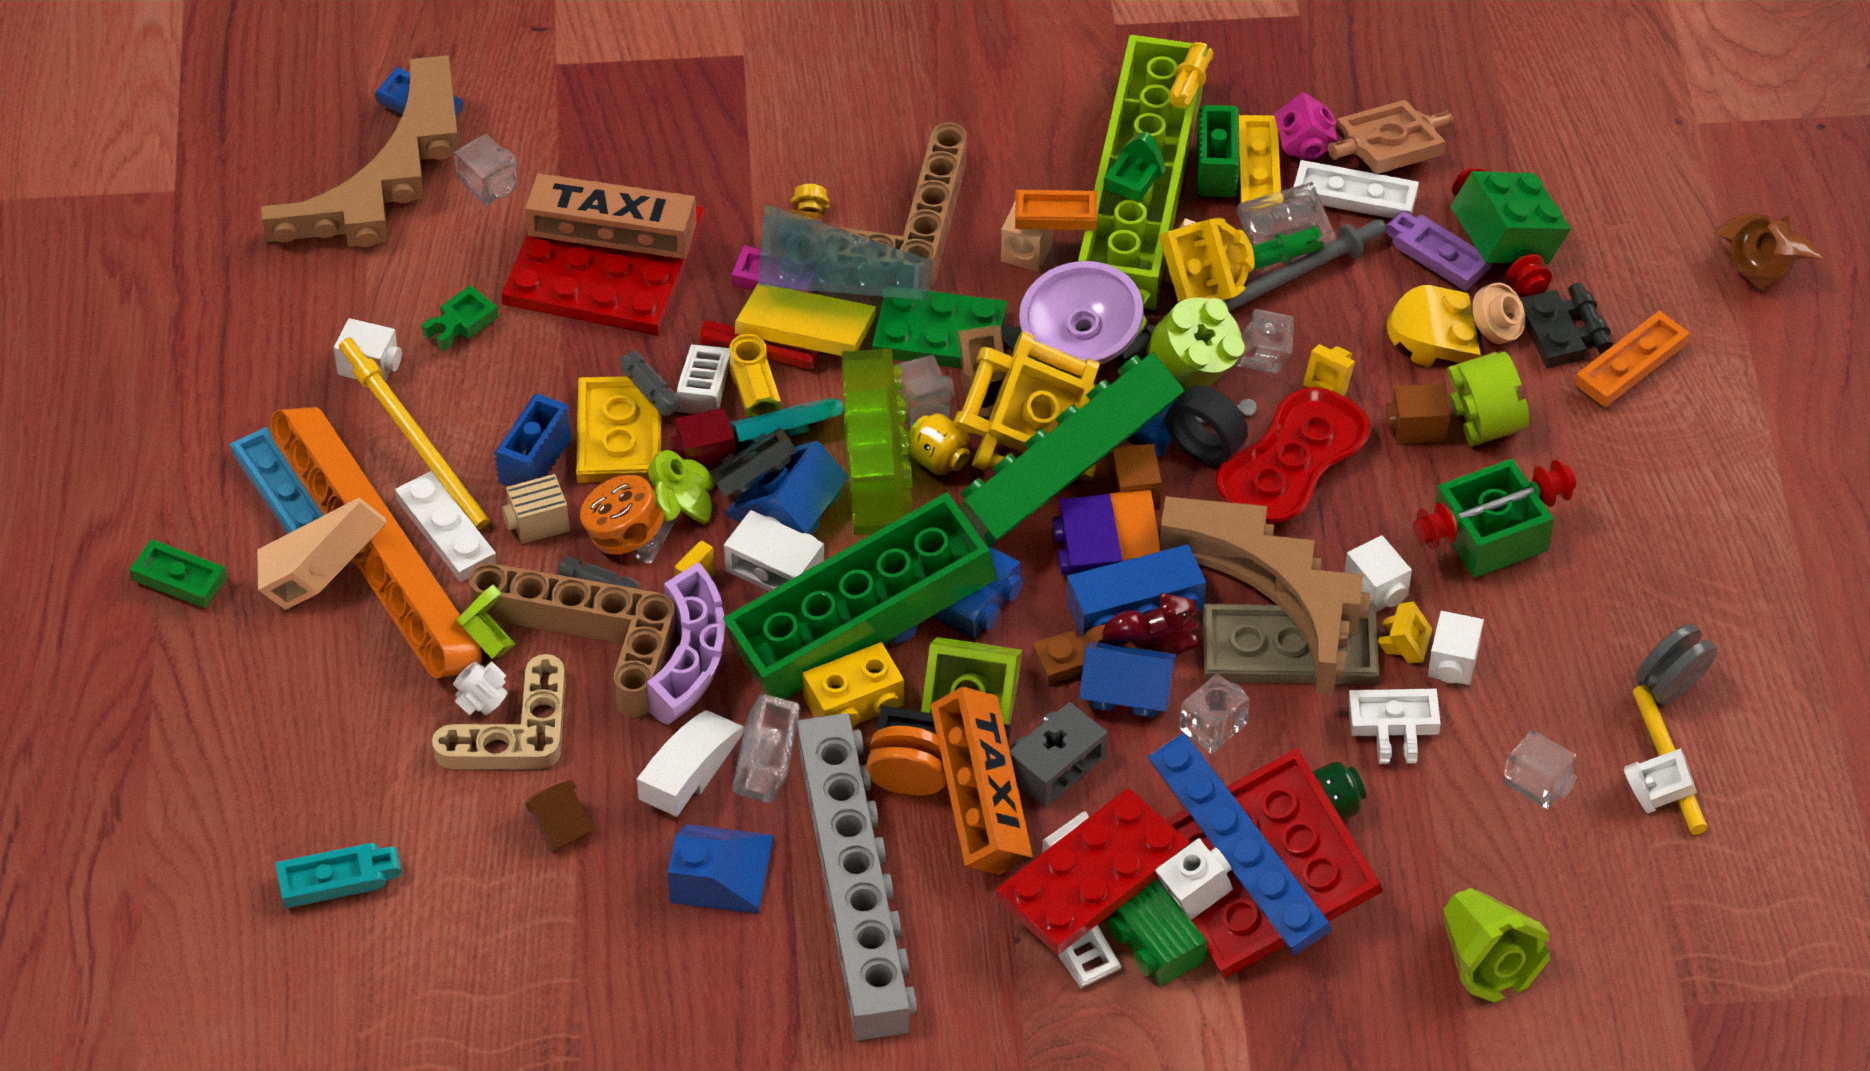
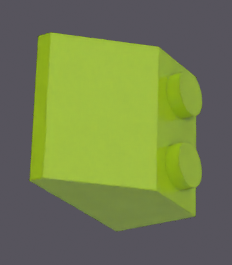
[921,637,1022,725]

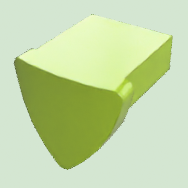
[456,584,515,659]

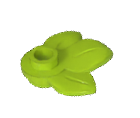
[648,450,715,524]

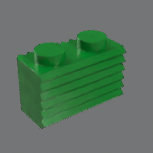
[1197,105,1239,197]
[1108,878,1208,986]

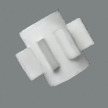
[453,661,508,715]

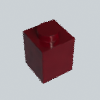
[670,407,736,471]

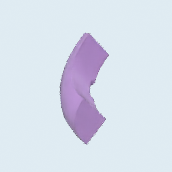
[647,562,726,725]

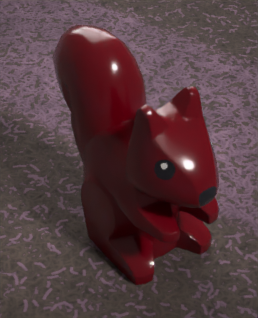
[1102,593,1199,656]

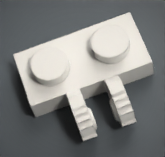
[1348,689,1441,764]

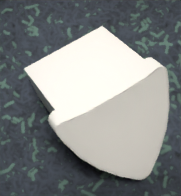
[1624,748,1697,814]

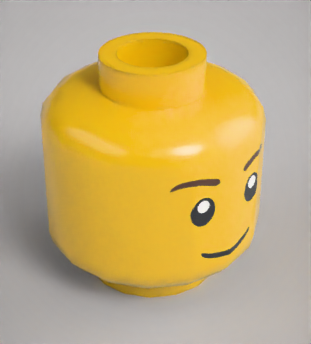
[907,413,970,476]

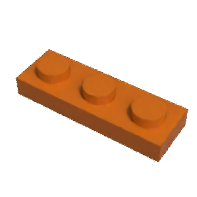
[1574,310,1690,408]

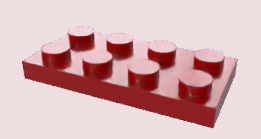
[996,787,1191,956]

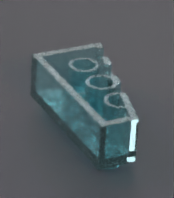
[758,204,932,300]

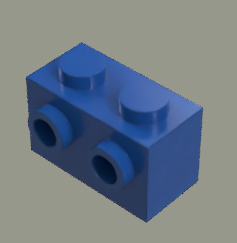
[1079,641,1176,717]

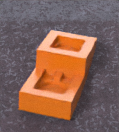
[1109,489,1160,561]

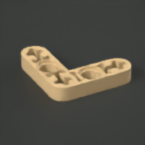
[432,654,566,770]

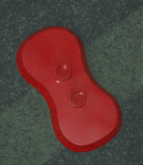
[1215,387,1371,525]

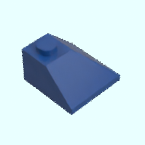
[667,824,774,914]

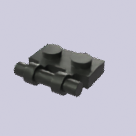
[1519,282,1613,368]
[709,427,797,497]

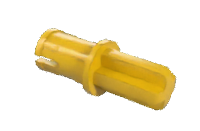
[1169,42,1214,108]

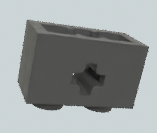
[1009,702,1108,808]

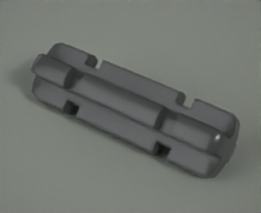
[620,350,680,416]
[558,556,639,589]

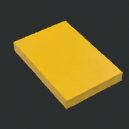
[735,283,876,358]
[576,376,662,483]

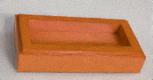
[1015,190,1097,230]

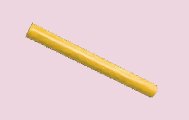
[1633,685,1708,835]

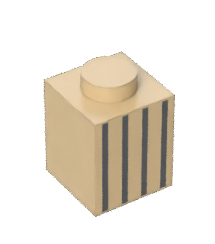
[502,474,570,545]

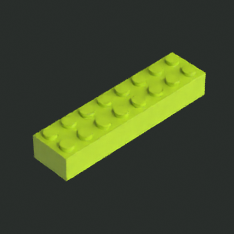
[1078,35,1207,310]

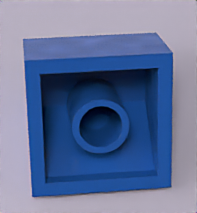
[725,440,849,534]

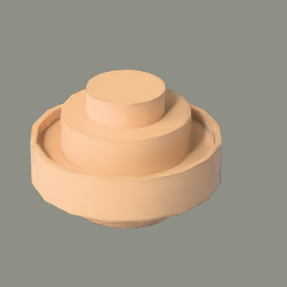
[1473,283,1525,344]

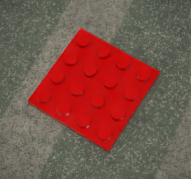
[502,206,705,336]
[1165,747,1384,979]

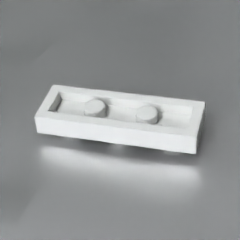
[1292,160,1419,219]
[395,471,497,582]

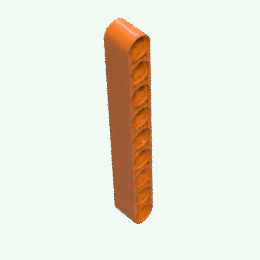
[270,407,482,679]

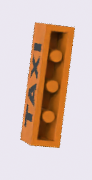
[930,686,1033,875]

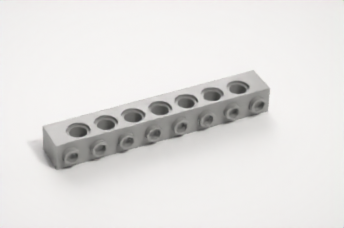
[797,713,917,1041]

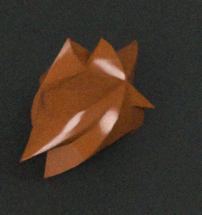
[1713,214,1823,290]

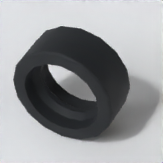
[1165,385,1248,466]

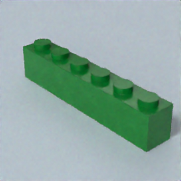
[958,352,1185,547]

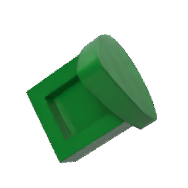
[1103,131,1166,203]

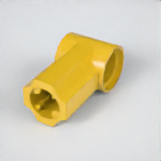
[730,334,781,417]

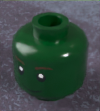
[1312,761,1366,821]

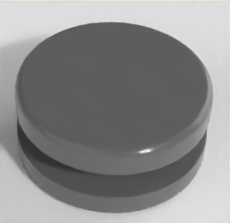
[1636,623,1718,705]

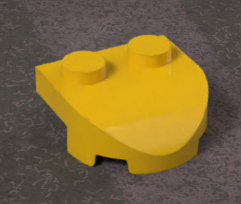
[1158,218,1254,303]
[1387,285,1481,368]

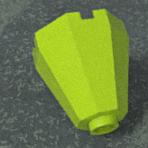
[1443,888,1550,1003]

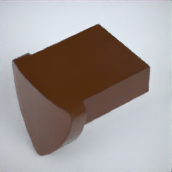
[525,780,593,851]

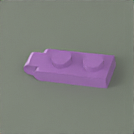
[1385,211,1491,291]

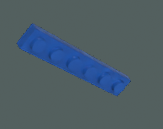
[1148,732,1332,956]

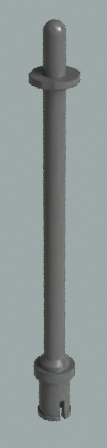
[1114,219,1386,368]

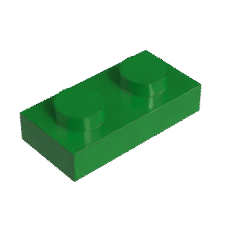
[129,539,227,608]

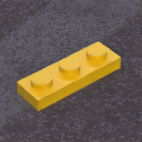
[1239,115,1282,214]

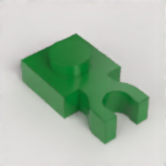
[421,285,499,352]

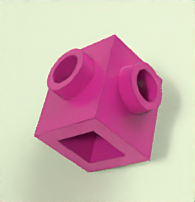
[1274,92,1338,162]

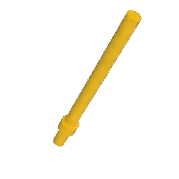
[339,337,490,530]

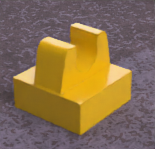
[1303,344,1355,396]
[1378,601,1432,664]

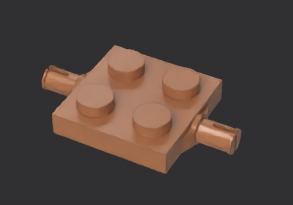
[1328,100,1453,174]

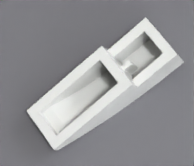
[637,710,744,817]

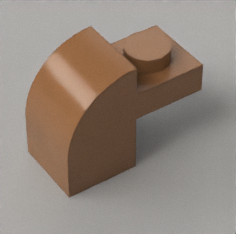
[957,325,1006,417]

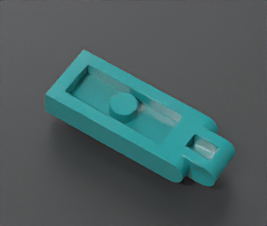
[729,398,844,447]
[275,843,402,909]

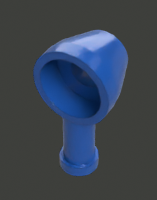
[1128,399,1177,457]

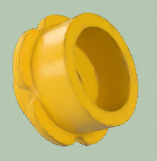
[790,184,830,214]

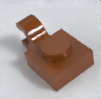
[1033,625,1109,686]

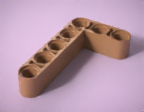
[820,122,967,290]
[469,563,676,718]

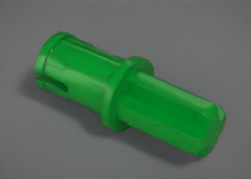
[1252,225,1324,271]

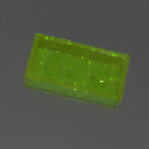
[841,349,912,535]

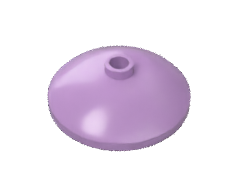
[1019,261,1144,365]

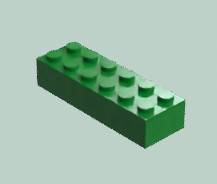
[723,492,998,706]

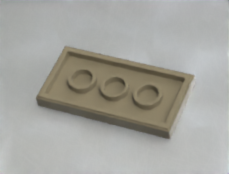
[1203,604,1379,685]

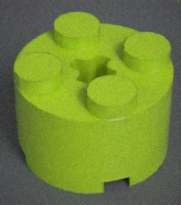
[1146,297,1245,390]
[1447,351,1530,447]

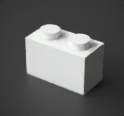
[724,510,824,591]

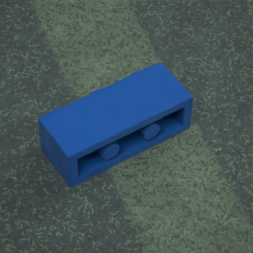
[1066,544,1206,637]

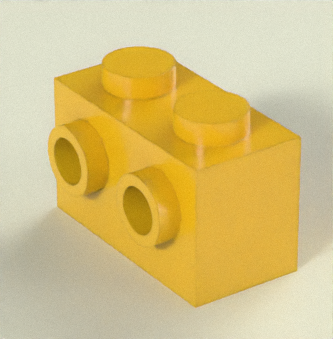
[802,642,904,728]

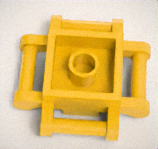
[953,331,1100,481]

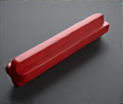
[700,320,819,370]

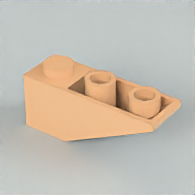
[257,498,386,610]

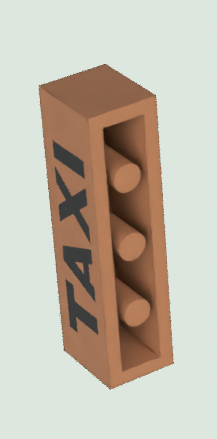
[525,173,697,259]

